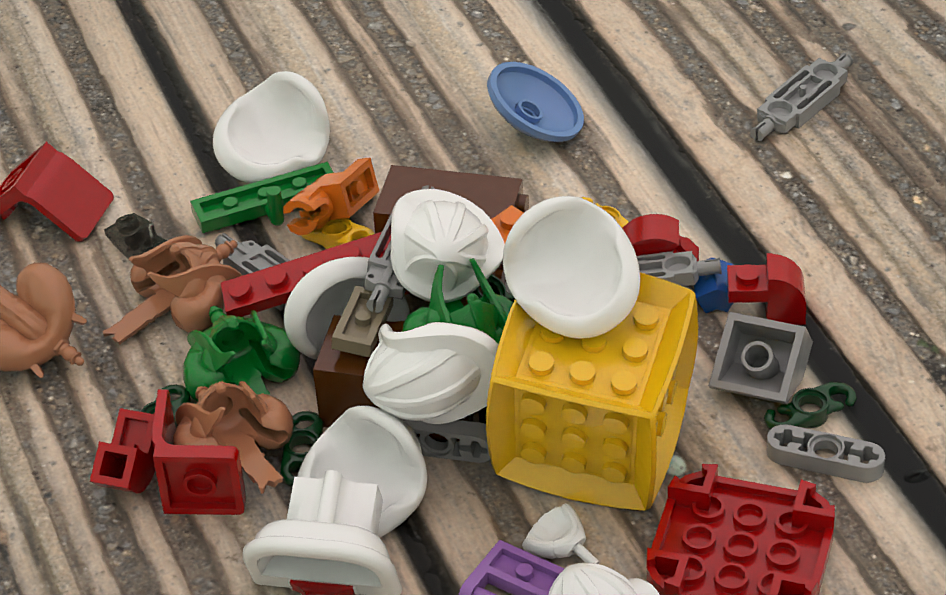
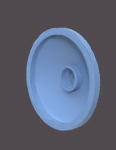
[487,62,584,142]

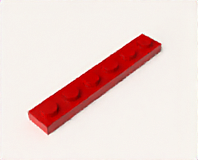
[221,232,391,317]

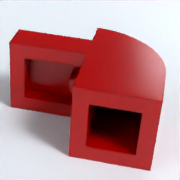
[622,214,699,261]
[727,253,806,325]
[90,408,155,493]

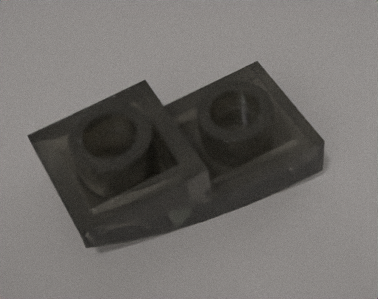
[104,213,167,259]

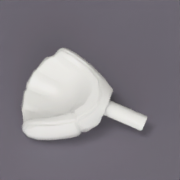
[522,503,600,564]

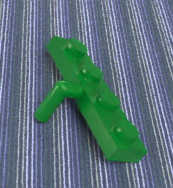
[190,162,334,233]

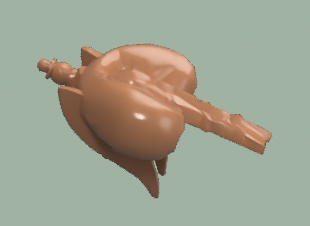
[103,235,242,345]
[0,262,87,378]
[173,381,294,494]

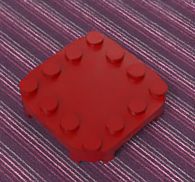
[647,464,835,595]

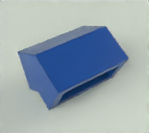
[694,257,733,313]

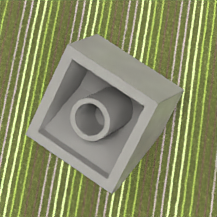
[708,312,813,404]

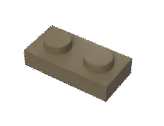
[331,286,394,357]

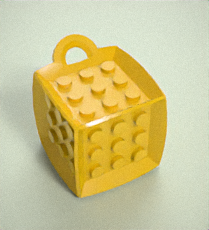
[486,272,698,511]

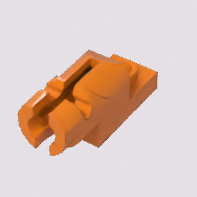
[283,158,379,235]

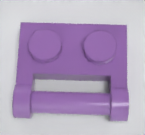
[459,540,564,595]

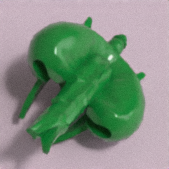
[402,258,513,344]
[183,306,300,402]

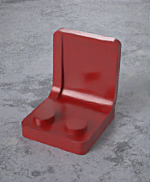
[0,141,114,242]
[152,389,246,515]

